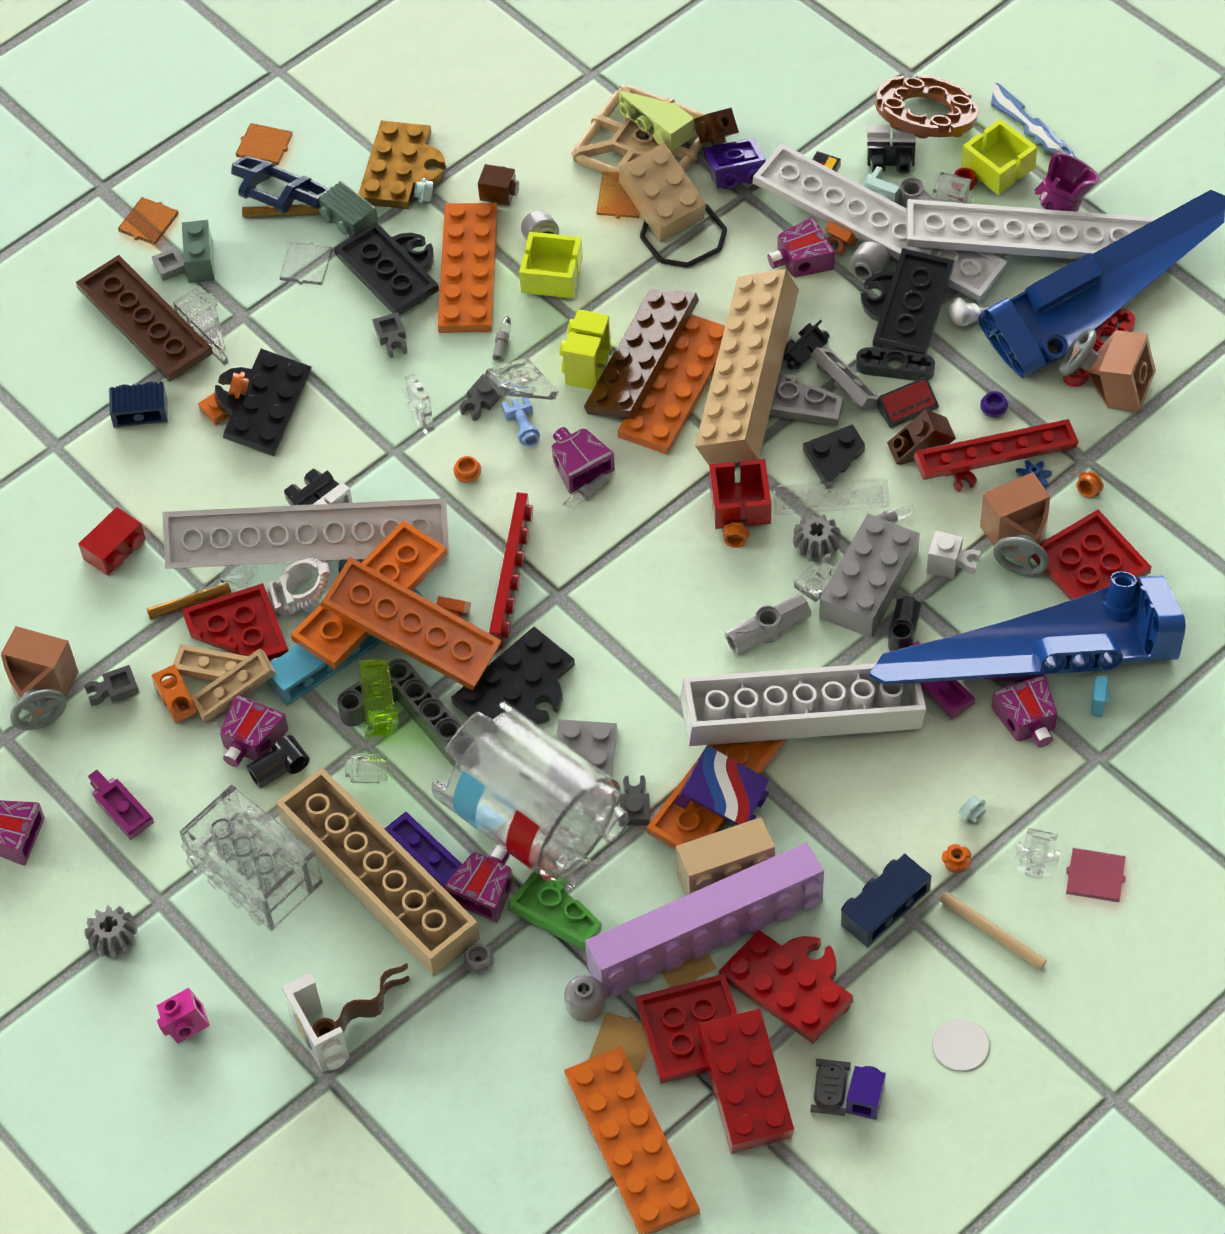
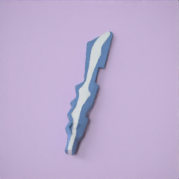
[991,83,1076,157]

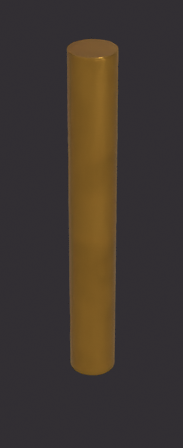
[242,204,320,217]
[147,582,231,619]

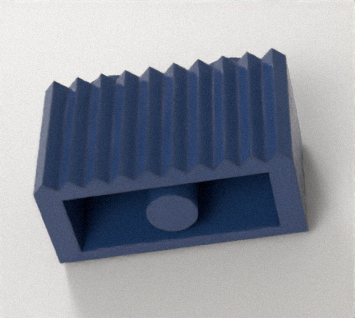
[109,381,168,427]

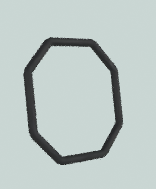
[640,204,727,267]

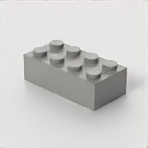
[819,513,920,638]

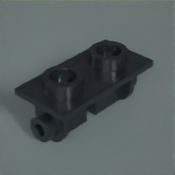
[783,319,830,371]

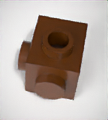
[694,107,739,146]
[478,164,519,206]

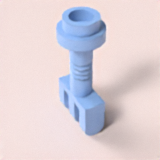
[501,395,540,447]

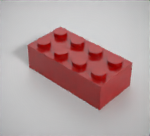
[698,1008,794,1154]

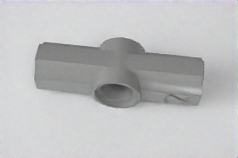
[725,594,811,655]

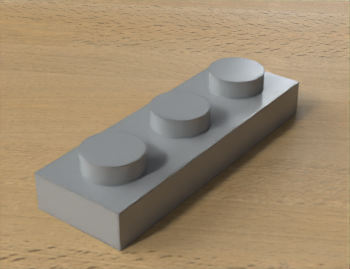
[810,347,879,409]

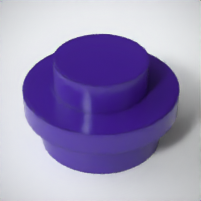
[980,391,1008,418]

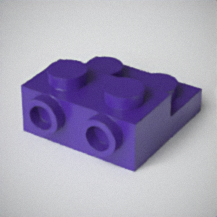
[703,138,766,189]

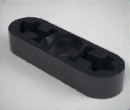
[856,347,935,381]

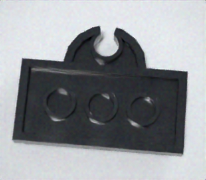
[334,222,439,316]
[861,248,954,354]
[214,348,312,457]
[451,627,575,736]

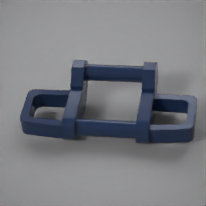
[231,156,330,214]

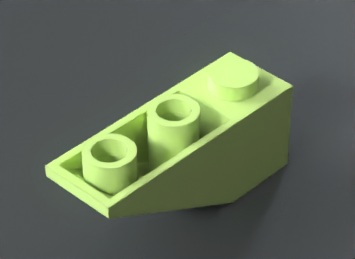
[619,91,694,152]

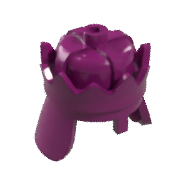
[1034,152,1100,212]

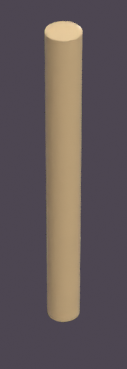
[940,892,1047,970]

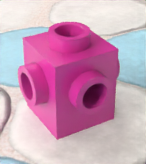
[156,987,210,1044]

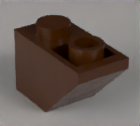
[887,409,956,465]

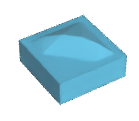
[1091,676,1111,717]

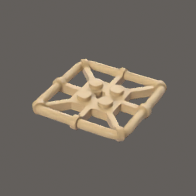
[571,84,705,182]

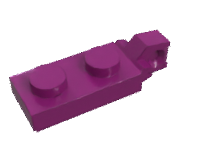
[88,770,154,840]

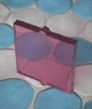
[1066,848,1126,902]

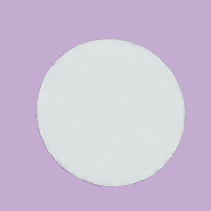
[932,1019,989,1071]

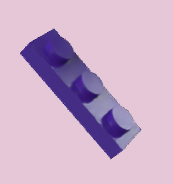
[384,811,462,888]

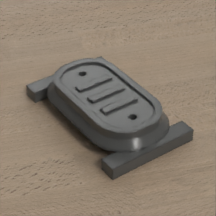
[810,1058,851,1116]

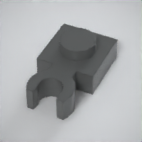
[372,312,408,358]
[460,374,505,421]
[84,665,140,706]
[620,775,650,826]

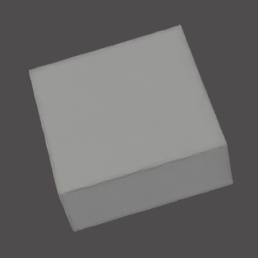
[152,247,186,281]

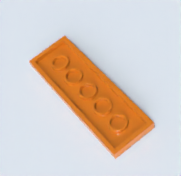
[438,203,498,333]
[617,314,725,455]
[291,520,448,670]
[321,557,502,691]
[646,739,787,850]
[564,1046,700,1234]

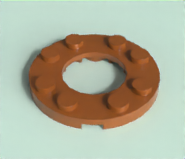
[875,75,979,139]

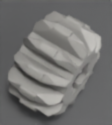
[793,513,841,562]
[84,905,138,958]

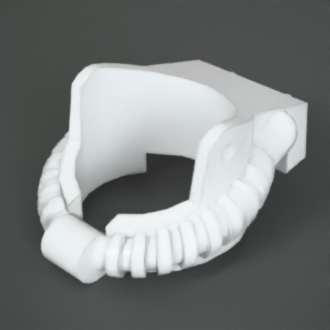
[267,558,331,616]

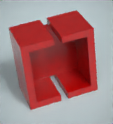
[709,459,771,529]

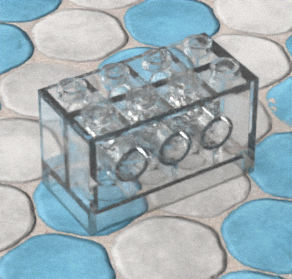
[179,784,323,931]

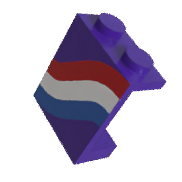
[674,745,769,825]

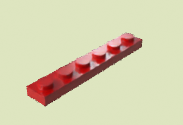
[913,419,1079,480]
[489,492,534,649]

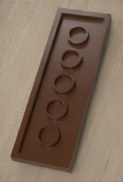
[76,255,213,382]
[584,289,699,419]

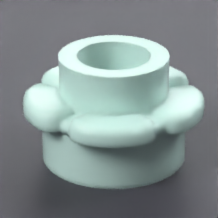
[414,177,433,203]
[959,795,986,823]

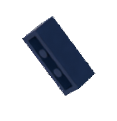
[841,853,932,948]

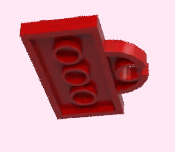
[718,930,854,1044]

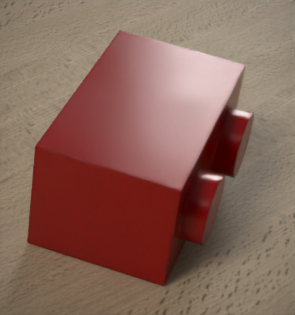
[78,507,146,576]

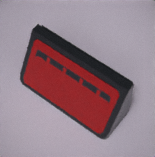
[877,377,939,428]

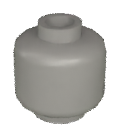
[521,210,559,240]
[850,241,889,281]
[564,975,605,1022]

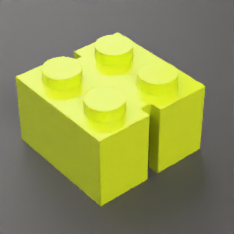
[961,119,1038,195]
[519,232,583,299]
[559,309,611,390]

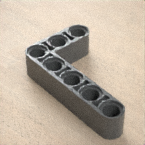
[337,659,480,775]

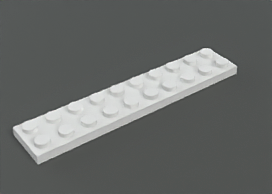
[753,143,1008,303]
[907,199,1173,266]
[162,498,449,569]

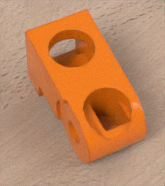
[151,664,197,724]

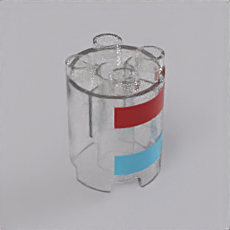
[432,701,630,889]

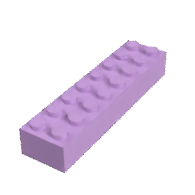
[585,842,824,998]

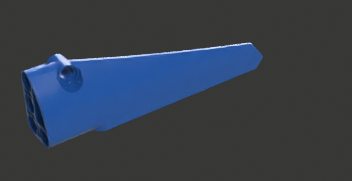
[978,190,1225,378]
[869,571,1186,685]

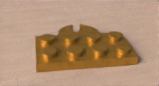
[358,120,446,209]

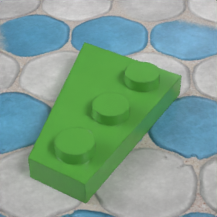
[508,863,602,951]

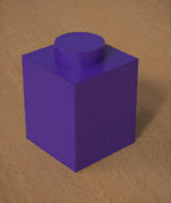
[846,1066,886,1120]

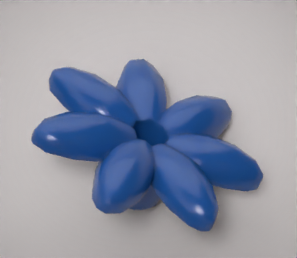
[1015,460,1052,487]

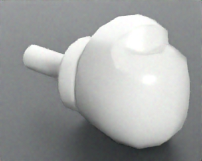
[948,297,988,326]

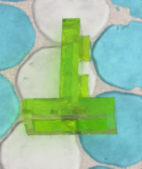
[358,658,399,738]

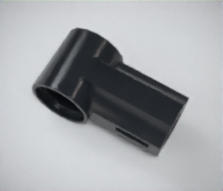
[888,596,922,652]
[246,735,310,788]

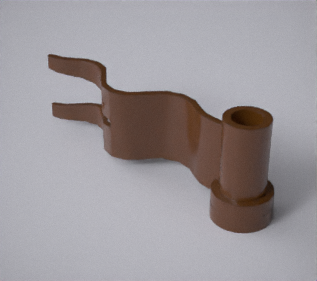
[312,963,410,1038]

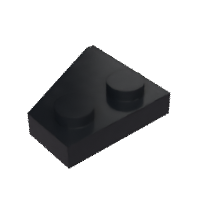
[803,424,865,489]

